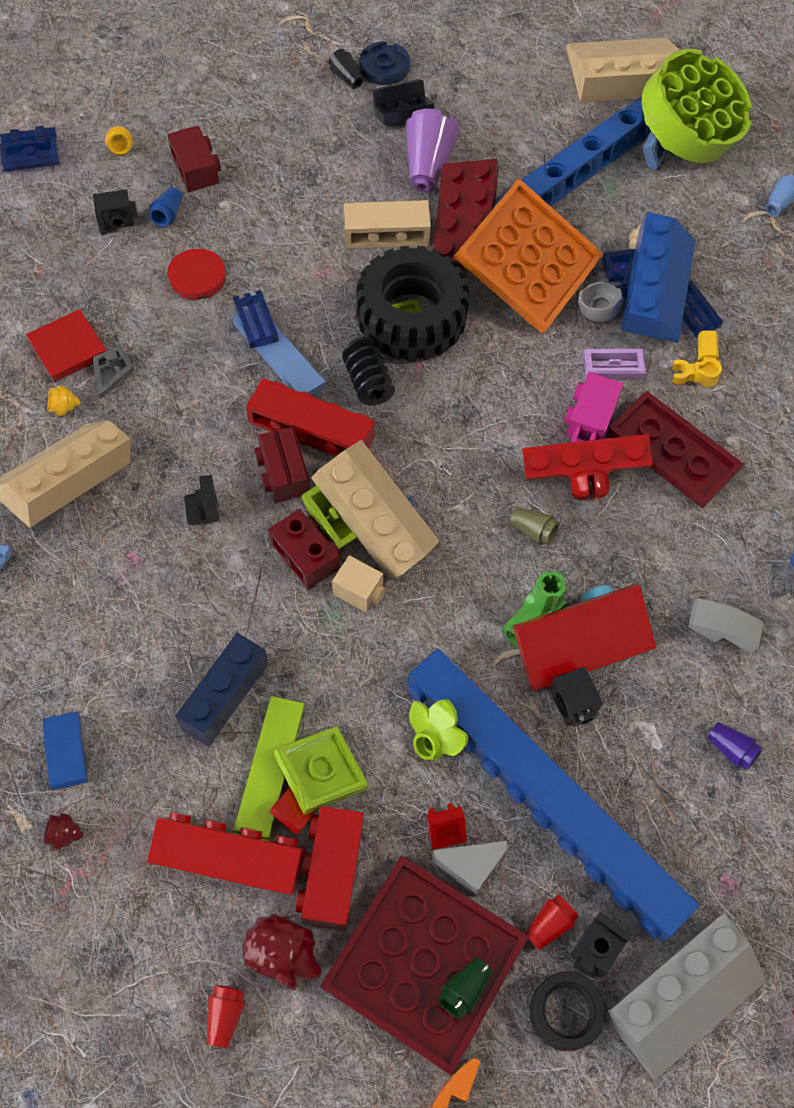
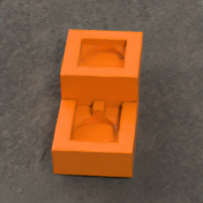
[430,1058,481,1108]

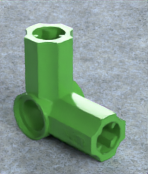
[502,571,567,647]

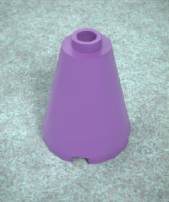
[406,108,460,192]

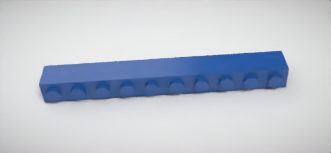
[407,648,700,942]

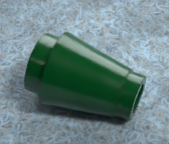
[438,958,492,1020]

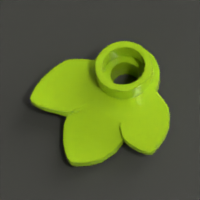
[409,699,468,760]

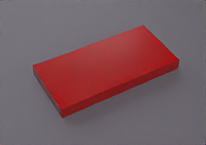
[513,584,656,691]

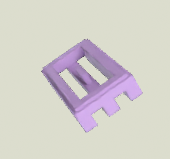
[582,349,646,379]

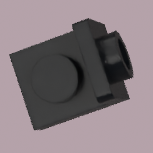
[184,475,220,525]

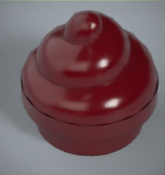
[43,812,83,850]

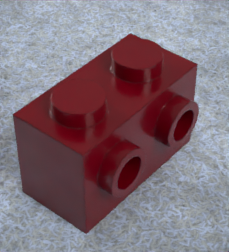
[268,508,340,590]

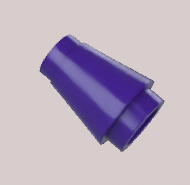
[707,722,763,770]

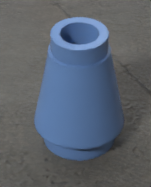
[765,175,794,216]

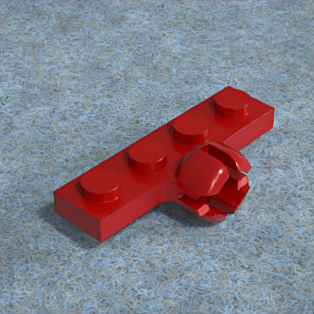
[522,434,653,500]

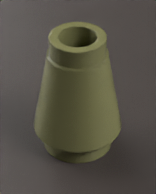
[510,507,560,545]

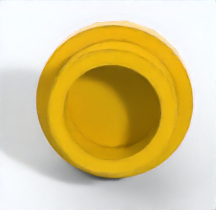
[105,126,133,155]
[47,385,81,416]

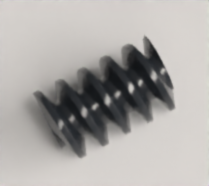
[342,336,395,405]

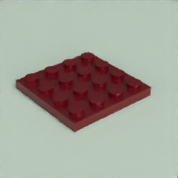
[320,855,529,1076]

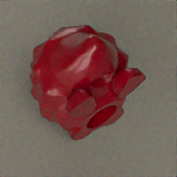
[242,914,322,990]

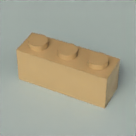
[344,200,431,249]

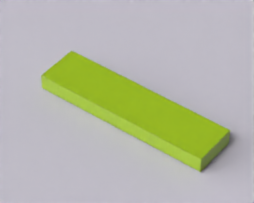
[233,696,305,839]

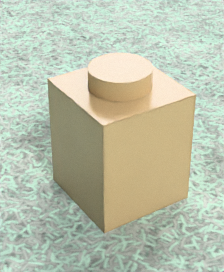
[332,556,386,613]

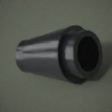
[328,49,364,89]

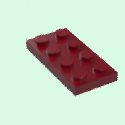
[433,159,499,267]
[606,390,744,508]

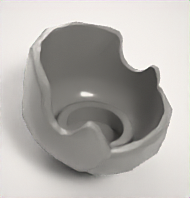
[579,281,623,323]

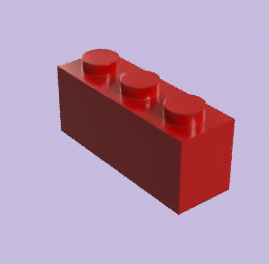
[296,806,364,931]

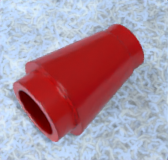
[525,894,579,951]
[206,985,246,1048]

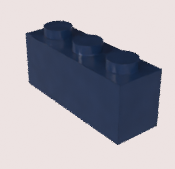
[175,633,268,747]

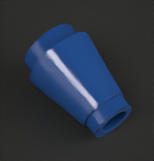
[149,187,183,227]

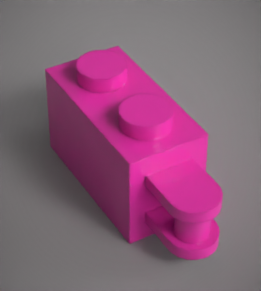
[564,372,624,443]

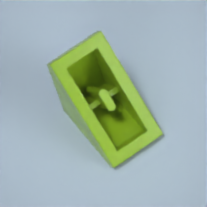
[301,485,357,549]

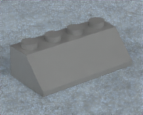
[605,913,766,1080]

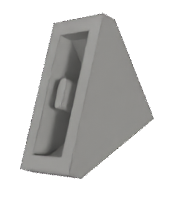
[432,841,508,897]

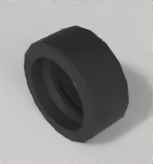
[529,972,606,1051]

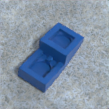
[43,711,88,791]

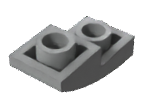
[688,598,763,653]

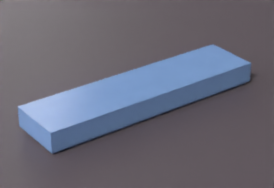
[233,304,326,396]

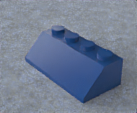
[620,212,696,343]

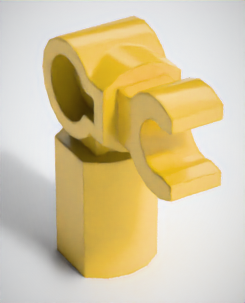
[672,330,722,387]

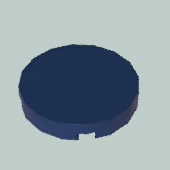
[359,41,410,85]

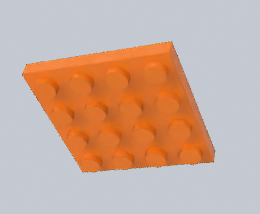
[454,178,603,334]

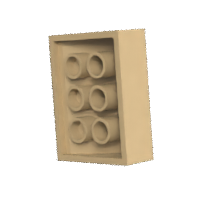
[566,37,680,103]

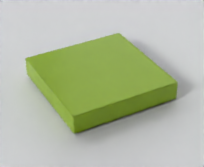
[273,726,369,815]

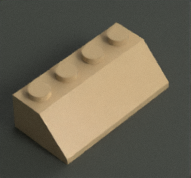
[0,420,131,528]
[311,440,440,581]

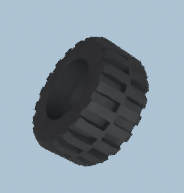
[356,245,470,361]

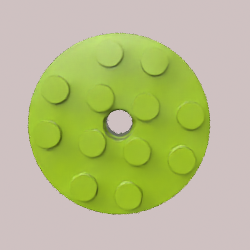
[642,49,752,163]

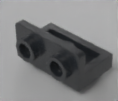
[372,79,434,127]

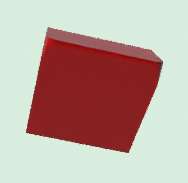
[269,788,318,834]

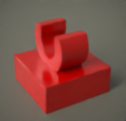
[426,803,467,850]

